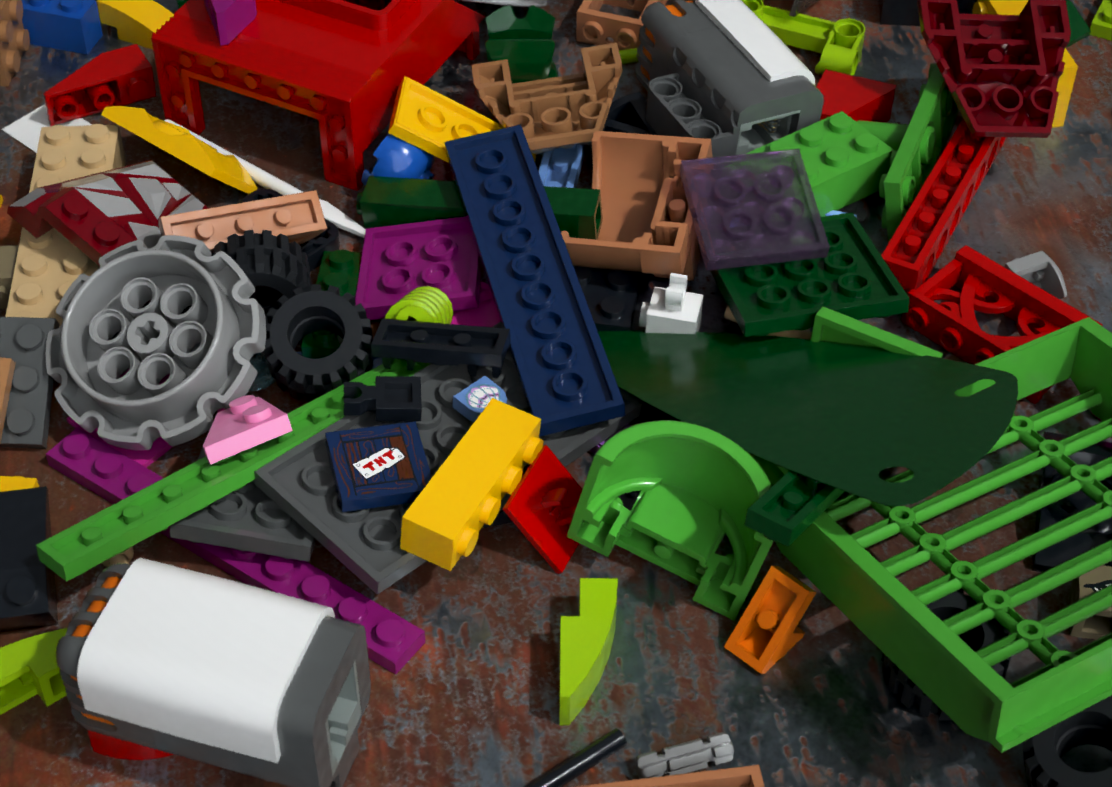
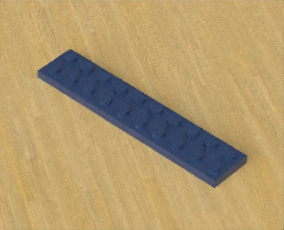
[445,125,626,437]

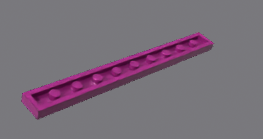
[46,427,426,674]

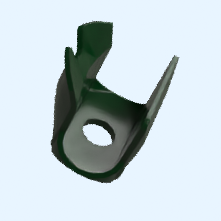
[485,5,558,84]

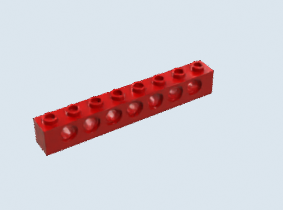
[881,118,1007,293]

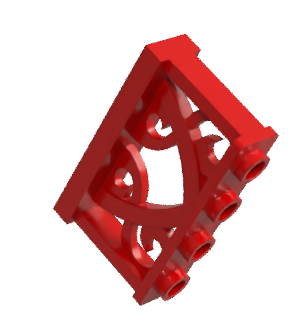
[901,245,1103,404]

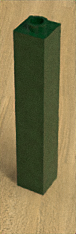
[356,176,603,240]

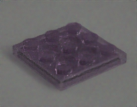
[679,149,830,271]

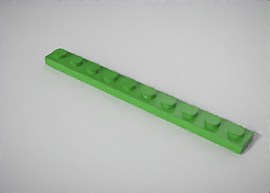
[36,359,430,582]

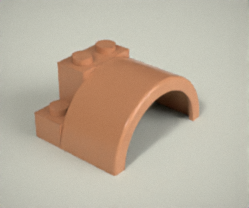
[561,131,713,281]

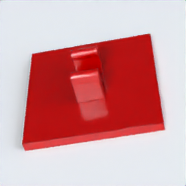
[502,445,582,574]

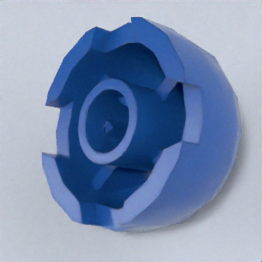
[361,134,435,186]

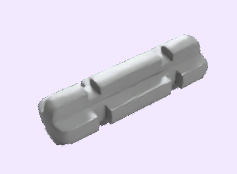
[635,732,734,779]

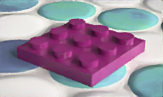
[355,216,482,320]

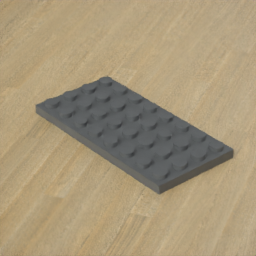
[254,322,643,595]

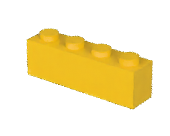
[400,398,544,571]

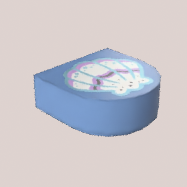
[452,376,507,422]

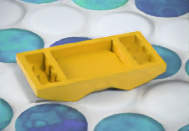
[101,106,258,194]

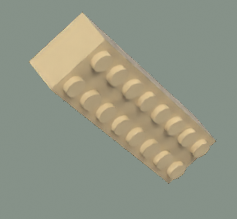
[5,124,126,327]

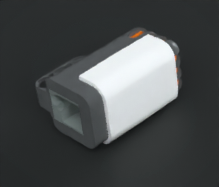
[635,0,824,172]
[56,558,371,787]

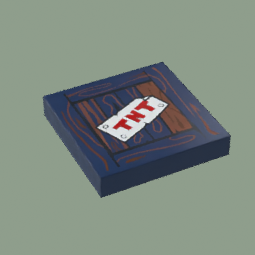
[325,421,432,512]

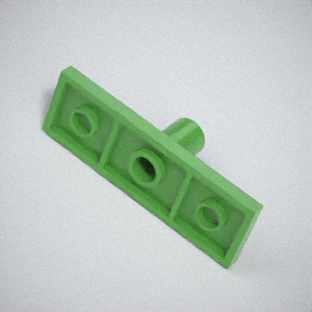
[856,63,959,243]

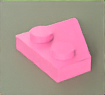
[203,395,293,465]

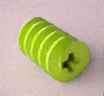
[385,286,453,324]

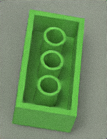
[719,111,893,227]

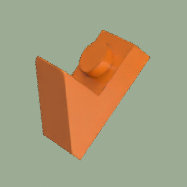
[724,566,817,674]

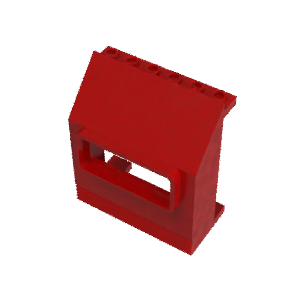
[151,0,486,191]

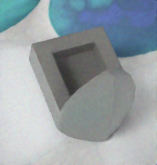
[1004,251,1067,299]

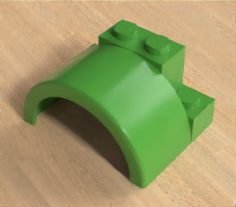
[566,420,773,621]

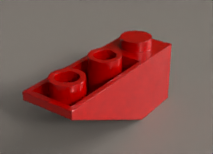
[43,44,156,126]

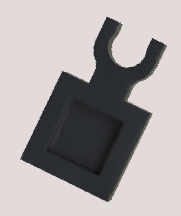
[344,376,422,421]

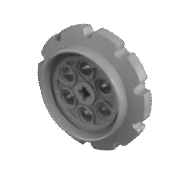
[45,235,266,450]

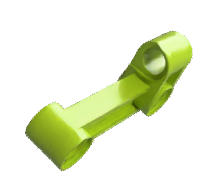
[741,0,865,75]

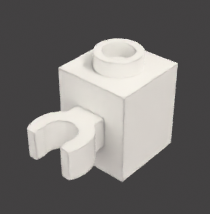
[639,273,704,334]

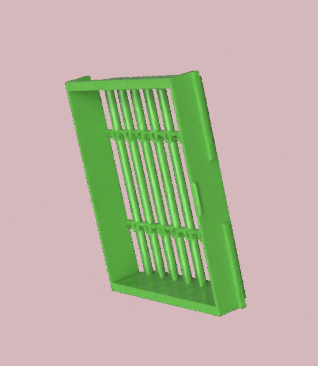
[753,317,1112,753]

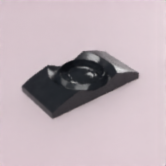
[1032,431,1112,572]

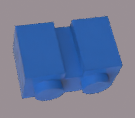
[21,0,103,55]

